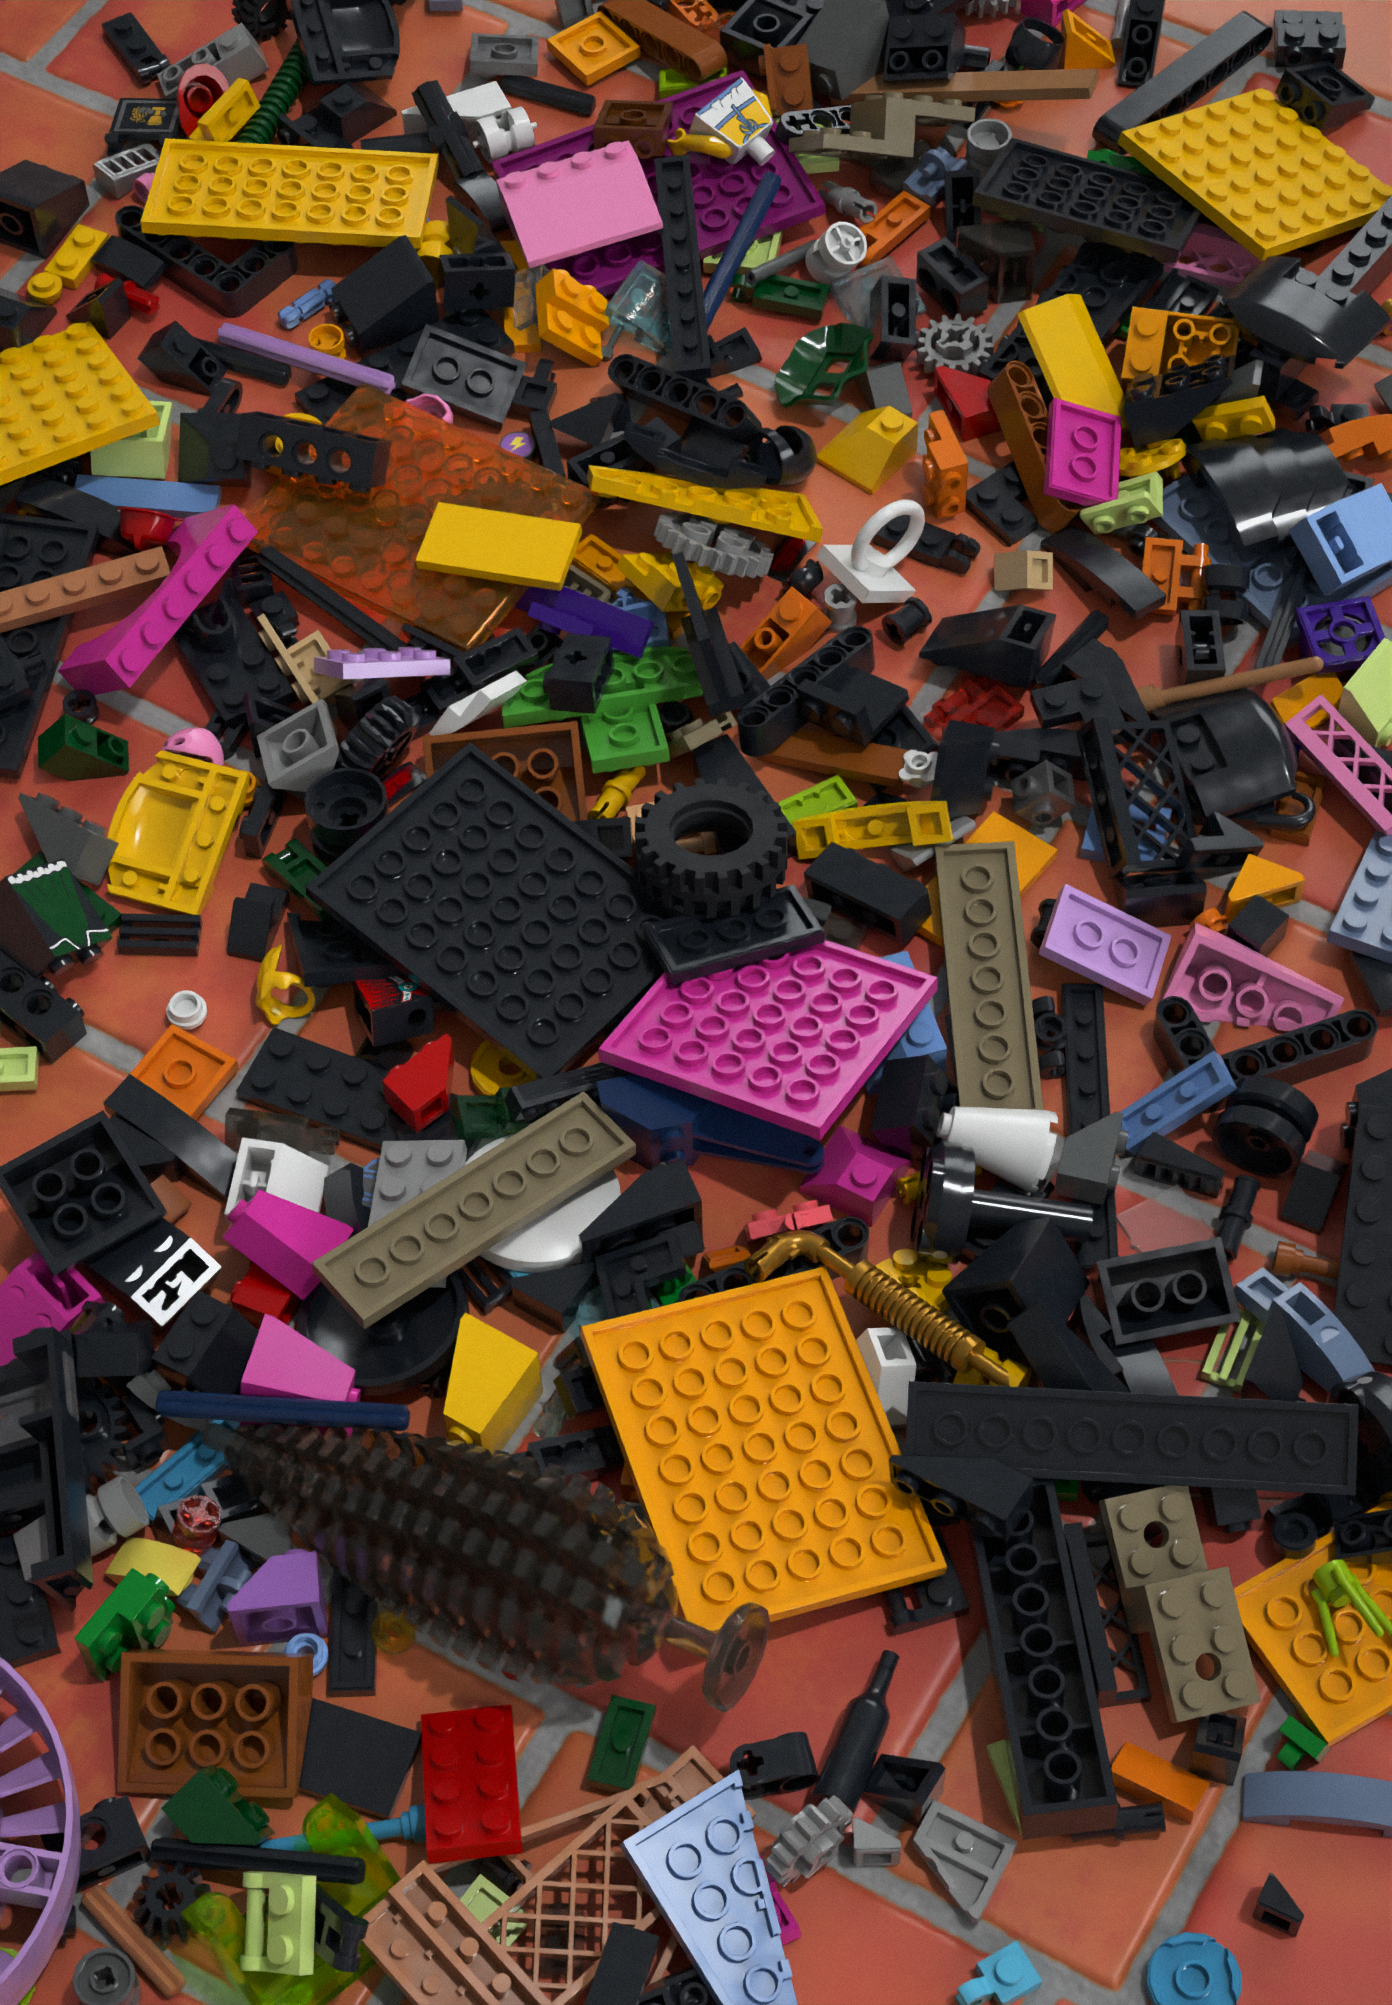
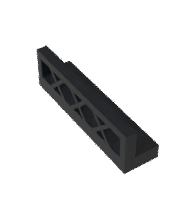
[1063,1522,1151,1708]

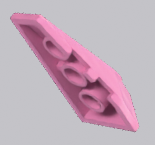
[1162,922,1344,1031]

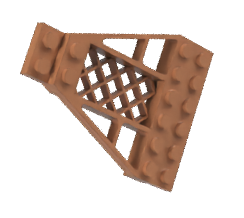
[359,1745,757,2005]

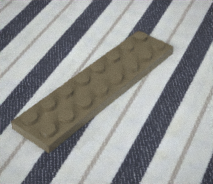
[934,841,1044,1110]
[312,1091,636,1329]

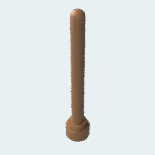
[1137,656,1324,716]

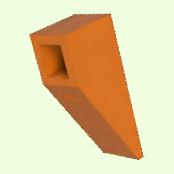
[740,586,832,680]

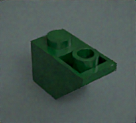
[38,714,129,781]
[161,1764,275,1845]

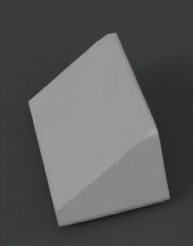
[889,816,976,873]

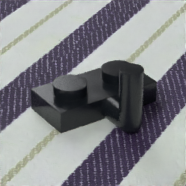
[553,1336,606,1420]

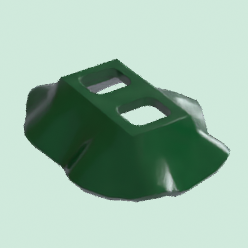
[774,323,874,408]

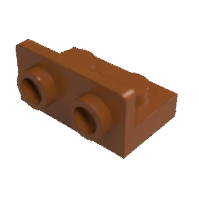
[759,43,814,118]

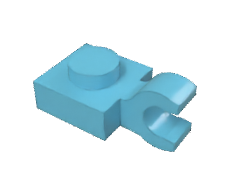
[955,1940,1043,2005]

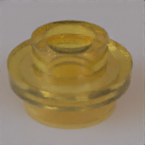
[370,1610,415,1655]

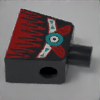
[353,975,449,1047]

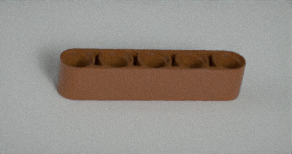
[597,0,728,83]
[987,360,1083,533]

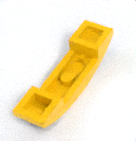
[792,801,953,860]

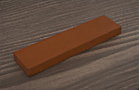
[757,729,910,789]

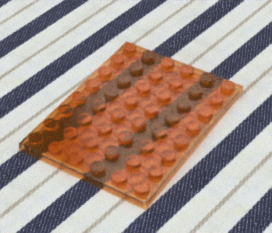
[245,382,600,653]

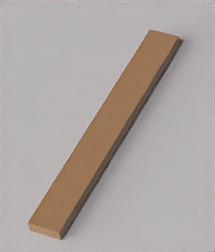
[830,68,1099,105]

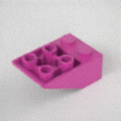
[0,1252,104,1366]

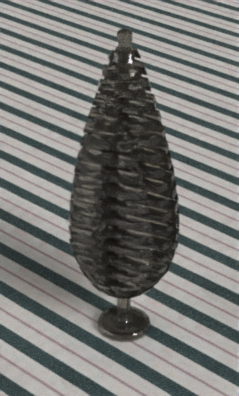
[202,1423,770,1712]

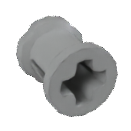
[824,583,857,633]

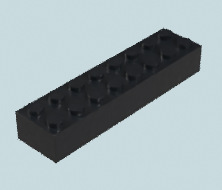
[965,1478,1118,1840]

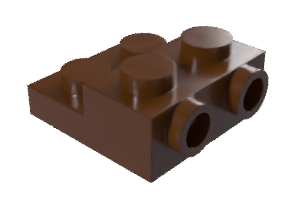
[593,100,674,159]

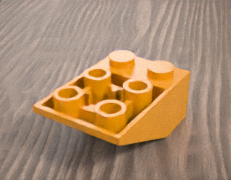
[1121,307,1240,389]

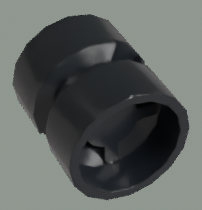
[1199,564,1251,626]

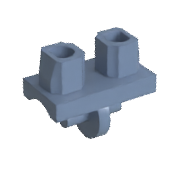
[903,147,967,209]
[176,1540,255,1633]

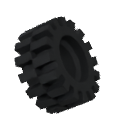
[232,0,292,41]

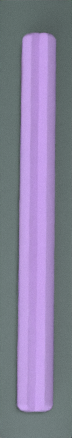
[217,322,396,395]

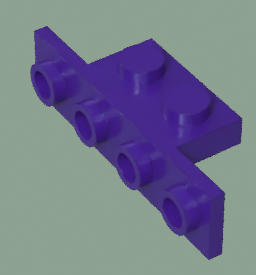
[515,585,655,658]

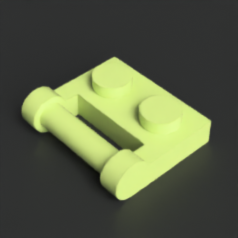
[239,1871,316,1976]

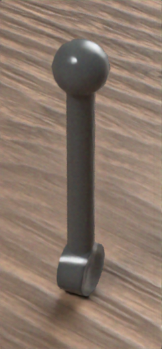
[602,303,636,362]

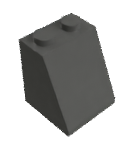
[797,0,890,101]

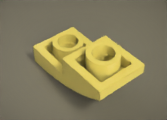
[104,1537,201,1596]

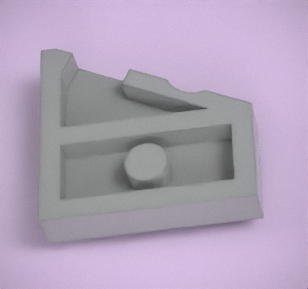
[912,1800,1018,1925]

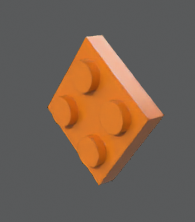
[130,1024,239,1120]

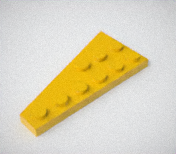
[587,465,823,543]

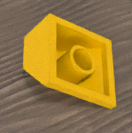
[816,406,918,495]

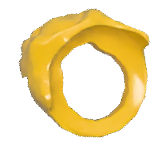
[255,944,315,1025]

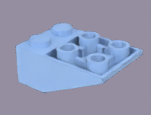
[1288,483,1392,596]

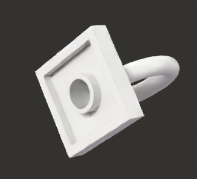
[816,499,925,603]

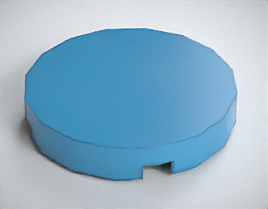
[1146,1932,1242,2005]

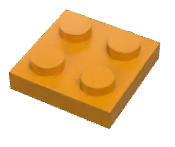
[547,11,641,86]

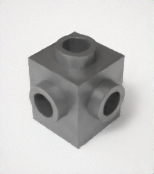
[1011,760,1076,828]

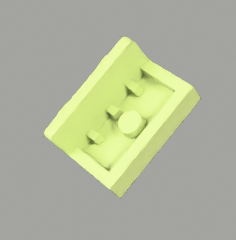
[1080,471,1163,535]

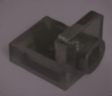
[538,1903,586,1980]

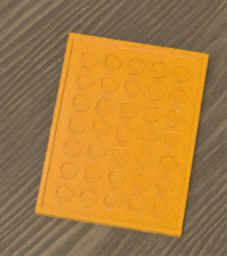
[580,1266,947,1644]

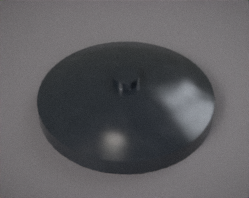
[298,1271,469,1396]

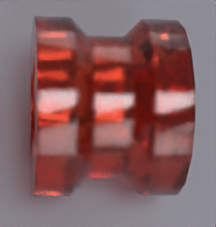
[172,1495,222,1552]

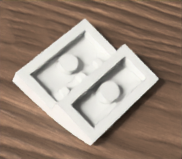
[429,671,527,736]

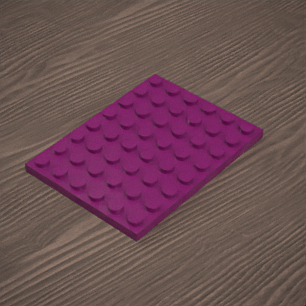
[491,70,826,296]

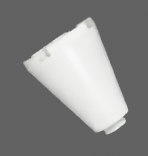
[936,1106,1058,1193]

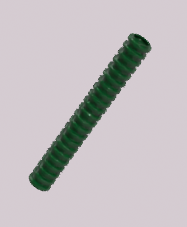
[236,38,308,144]

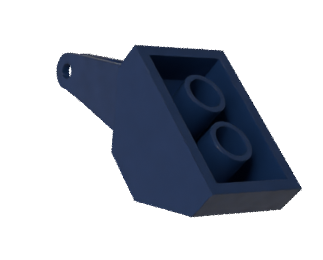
[596,1074,824,1174]

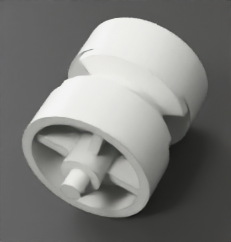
[472,106,538,164]
[806,222,867,285]

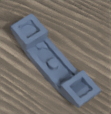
[1242,1771,1392,1837]

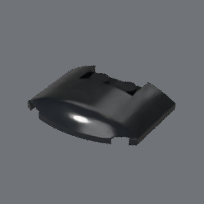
[286,0,400,86]
[1219,256,1391,369]
[1151,688,1298,821]

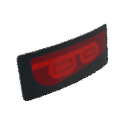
[765,535,816,582]
[380,762,426,807]

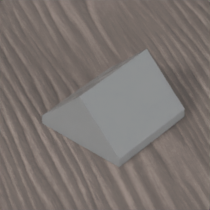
[257,698,339,792]

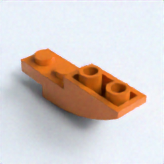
[1319,414,1392,463]

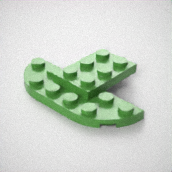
[502,646,704,774]

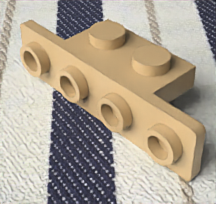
[257,613,353,736]

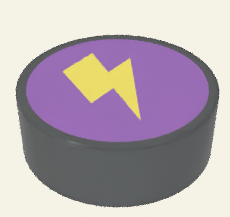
[499,431,536,467]

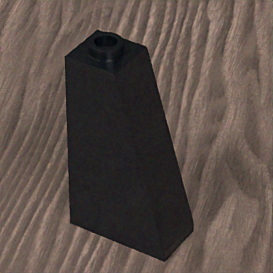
[693,734,796,859]

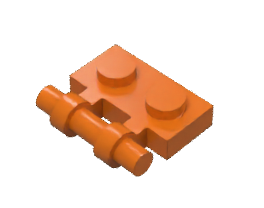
[1142,537,1211,616]

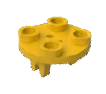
[1119,439,1186,480]

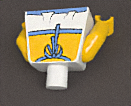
[667,77,775,166]

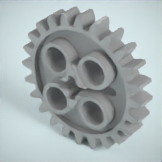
[653,511,774,578]

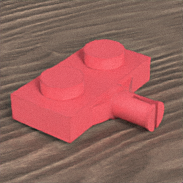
[743,1200,833,1243]

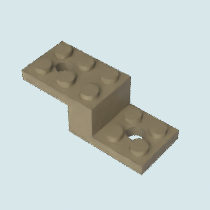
[788,92,975,162]
[1099,1485,1261,1723]

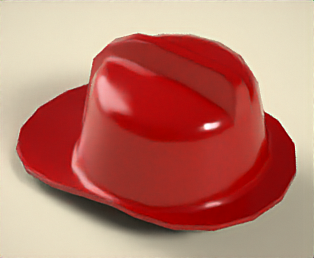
[176,63,229,139]
[116,507,184,552]

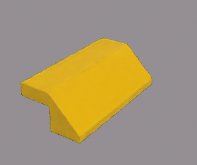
[1017,294,1130,433]

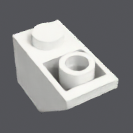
[856,1327,917,1429]

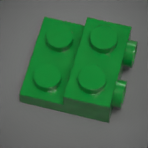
[74,1568,176,1683]

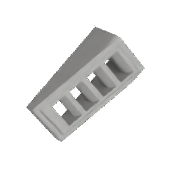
[93,143,161,199]

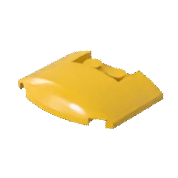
[107,750,250,915]

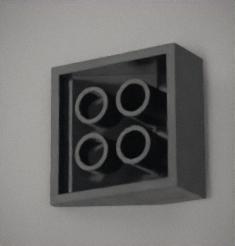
[0,1110,167,1278]

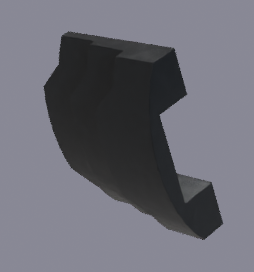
[1182,428,1349,562]

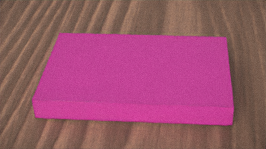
[1044,398,1122,507]

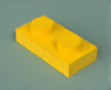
[44,224,109,290]
[1192,396,1275,442]

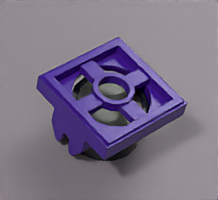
[1294,596,1386,682]

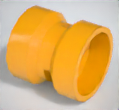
[308,324,347,360]

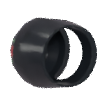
[1005,16,1065,71]
[749,425,817,487]

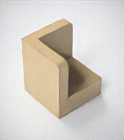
[994,550,1053,591]

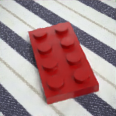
[421,1704,523,1864]

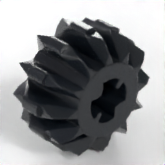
[132,1861,213,1946]

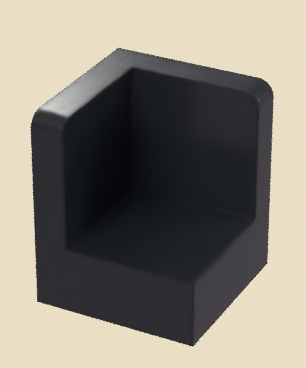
[1226,895,1289,957]

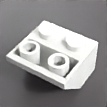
[224,1138,329,1228]

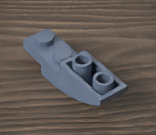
[1234,1267,1375,1393]

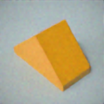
[1061,9,1116,70]
[1225,854,1305,924]

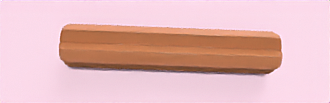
[81,1885,186,1998]

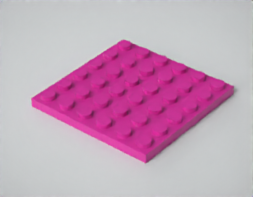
[598,940,938,1140]

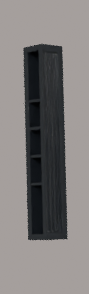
[504,1062,634,1121]

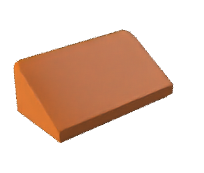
[1111,1741,1210,1824]

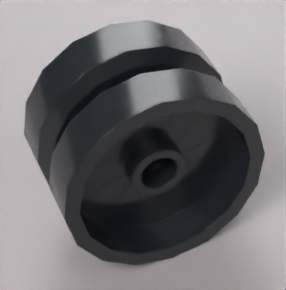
[1211,1075,1319,1179]

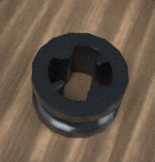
[63,689,99,725]

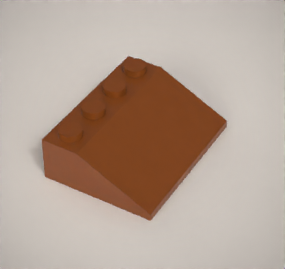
[422,721,588,821]
[117,1649,313,1798]

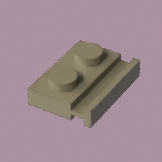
[667,711,738,759]

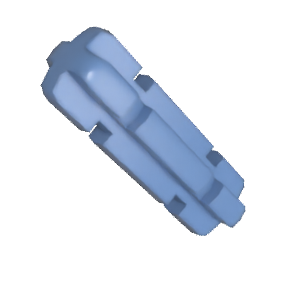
[277,279,336,329]

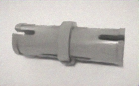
[819,180,878,223]

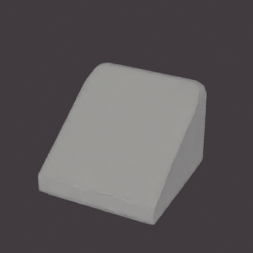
[852,1817,901,1866]

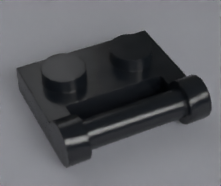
[883,1528,969,1634]

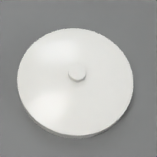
[465,1134,621,1273]

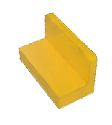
[189,78,261,142]

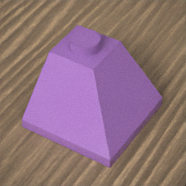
[228,1549,329,1647]

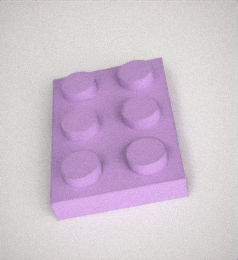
[314,647,450,679]
[1038,884,1172,1006]

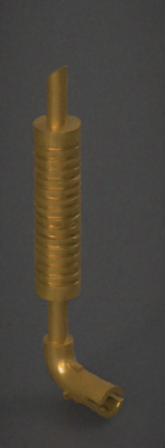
[744,1230,1009,1386]

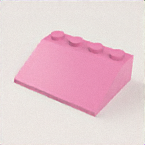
[496,140,663,268]

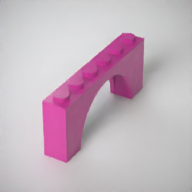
[58,504,258,695]

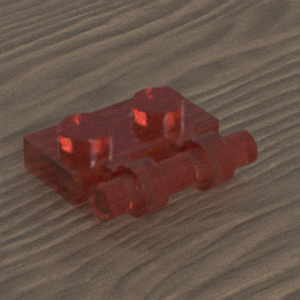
[923,676,1024,736]

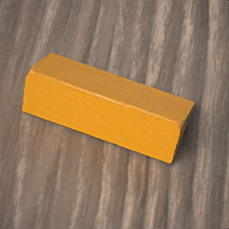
[1270,672,1343,729]

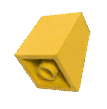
[443,1312,543,1469]

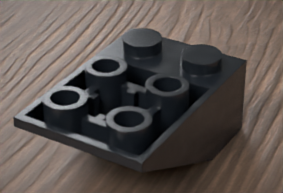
[1123,354,1235,448]
[919,604,1056,689]
[80,1217,221,1337]

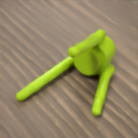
[1310,1559,1392,1657]

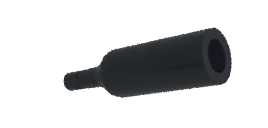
[811,1650,900,1814]

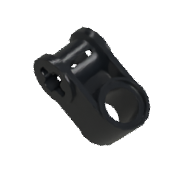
[728,1732,819,1800]

